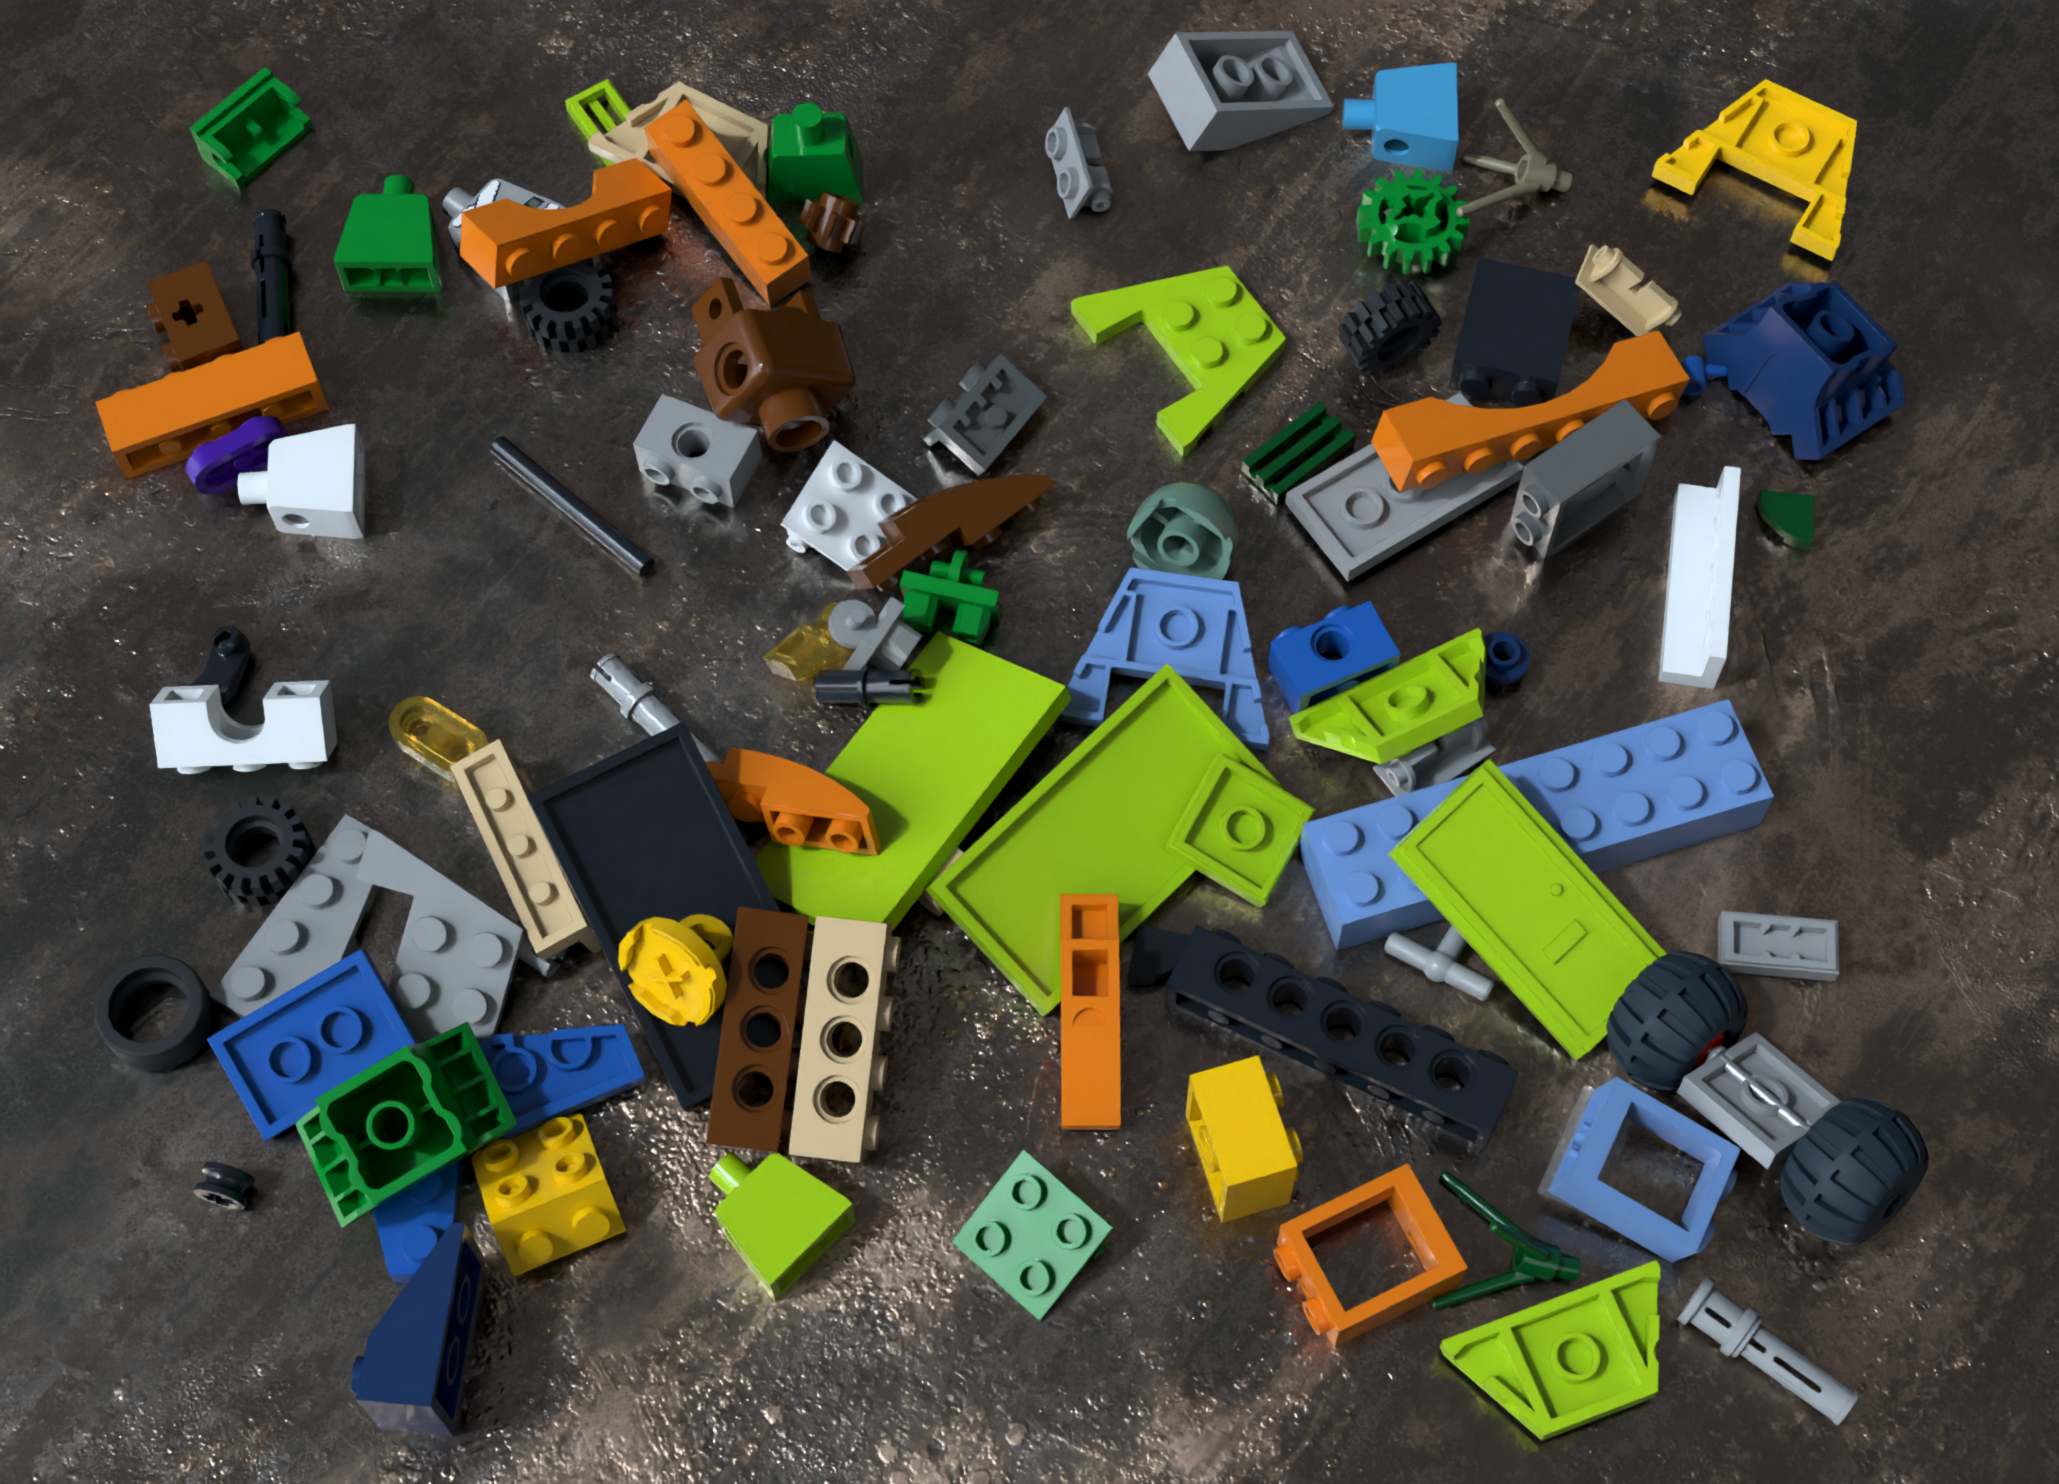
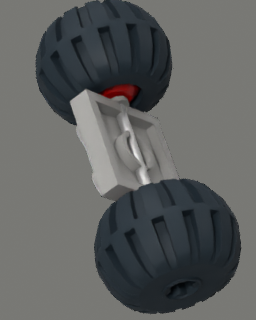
[1606,951,1929,1246]

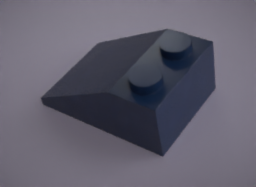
[351,1222,485,1436]

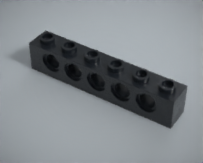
[1165,925,1519,1151]

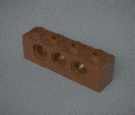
[706,907,814,1154]

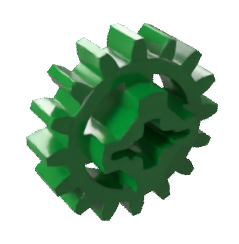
[1356,169,1470,275]

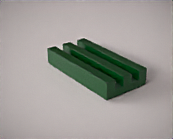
[1241,401,1356,504]

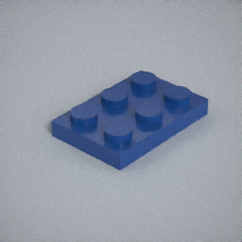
[207,949,419,1141]

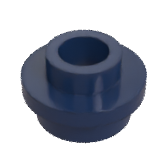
[1484,632,1530,686]

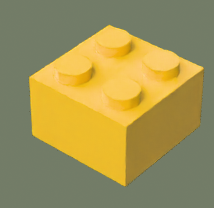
[1185,1055,1303,1223]

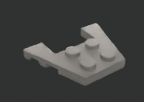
[356,829,526,1043]

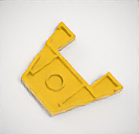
[1652,79,1858,261]

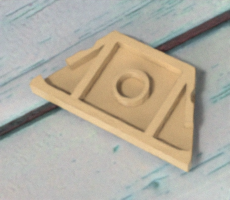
[588,81,768,200]

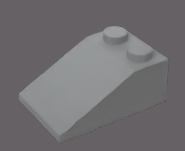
[1148,31,1335,152]

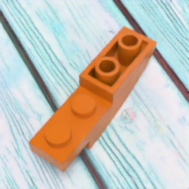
[705,747,881,855]
[1060,894,1121,1130]

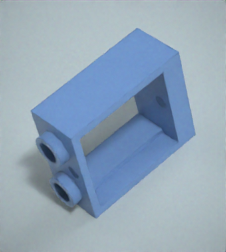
[1548,1077,1741,1263]

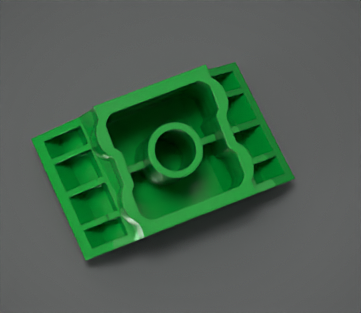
[295,1021,518,1228]

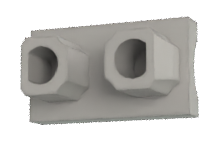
[828,596,922,670]

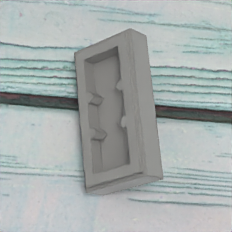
[1718,911,1839,982]

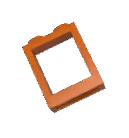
[1274,1163,1468,1348]

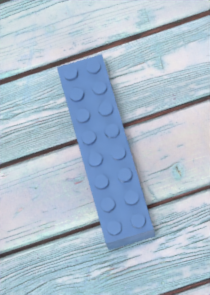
[1298,699,1774,951]

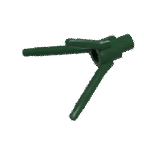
[1431,1171,1581,1309]

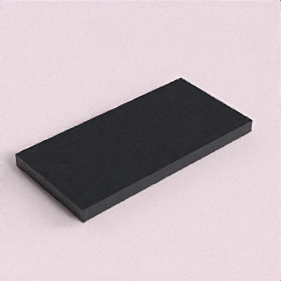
[526,721,840,1111]

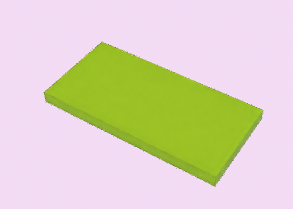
[755,632,1072,931]
[925,663,1282,1016]

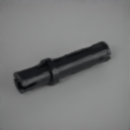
[250,209,292,346]

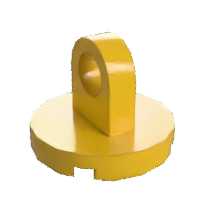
[618,914,733,1026]

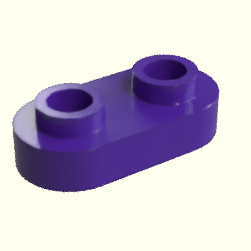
[185,416,290,494]

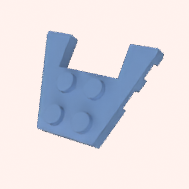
[1055,567,1269,751]

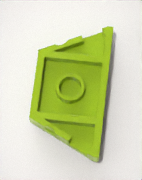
[1288,628,1487,765]
[1440,1260,1661,1441]

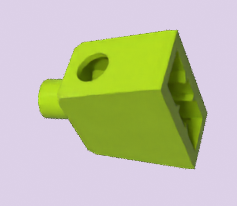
[709,1152,856,1302]

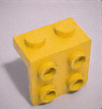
[471,1113,626,1277]

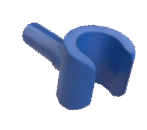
[1681,356,1728,395]

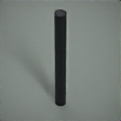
[490,436,655,576]

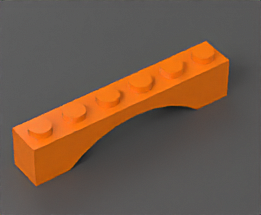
[1371,330,1690,493]

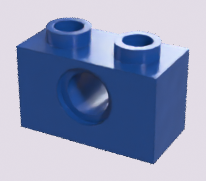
[1268,601,1401,714]

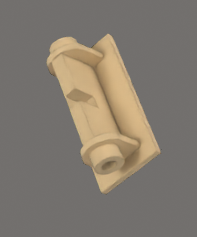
[1575,244,1682,336]

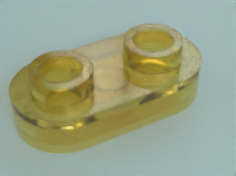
[389,696,489,783]

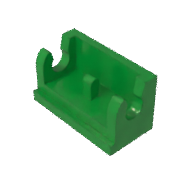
[190,67,313,188]

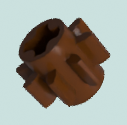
[798,190,867,253]

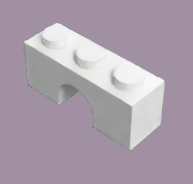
[150,680,337,774]

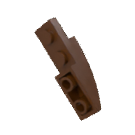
[846,475,1055,592]

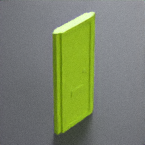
[1387,759,1667,1060]

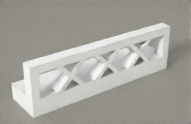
[1659,466,1741,689]

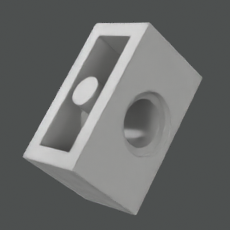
[633,393,762,508]

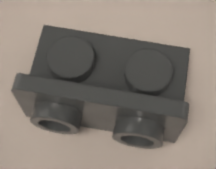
[922,354,1047,476]

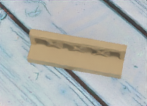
[450,739,602,960]

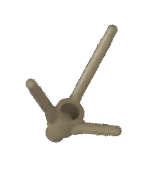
[1456,98,1572,217]

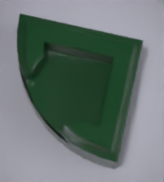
[1757,490,1814,551]

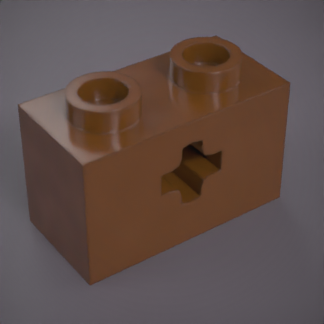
[145,260,244,372]

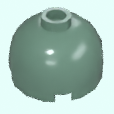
[1127,481,1239,580]

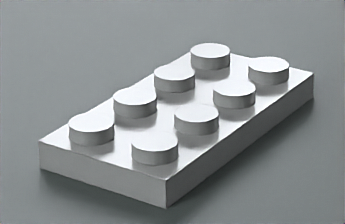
[1285,392,1524,581]

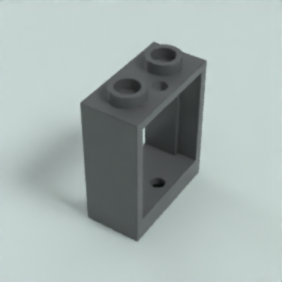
[1510,399,1661,558]

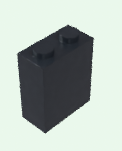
[1448,257,1580,407]

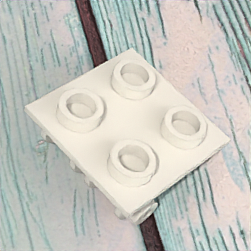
[780,440,918,571]

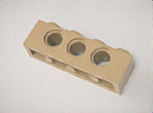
[788,916,901,1163]

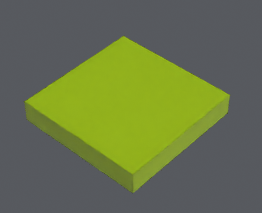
[1163,751,1316,908]

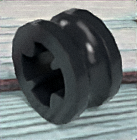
[193,1161,255,1210]

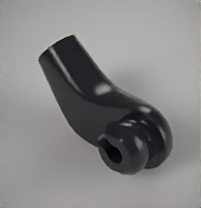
[188,625,250,706]

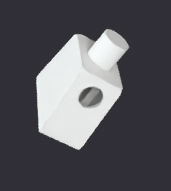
[238,424,366,539]

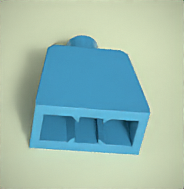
[1342,63,1459,171]

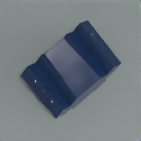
[1703,282,1906,460]

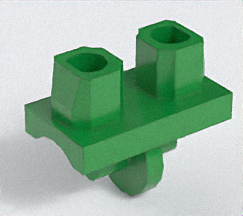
[899,549,1003,645]

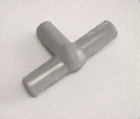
[1384,925,1495,1001]

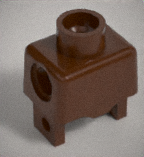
[691,277,856,452]

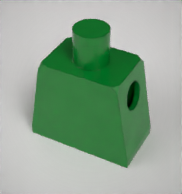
[766,102,863,206]
[334,175,442,292]

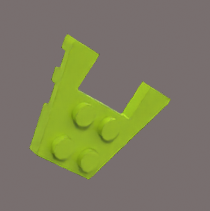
[1071,265,1286,458]

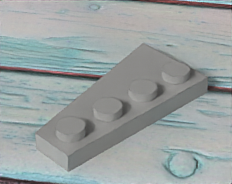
[210,814,380,1019]

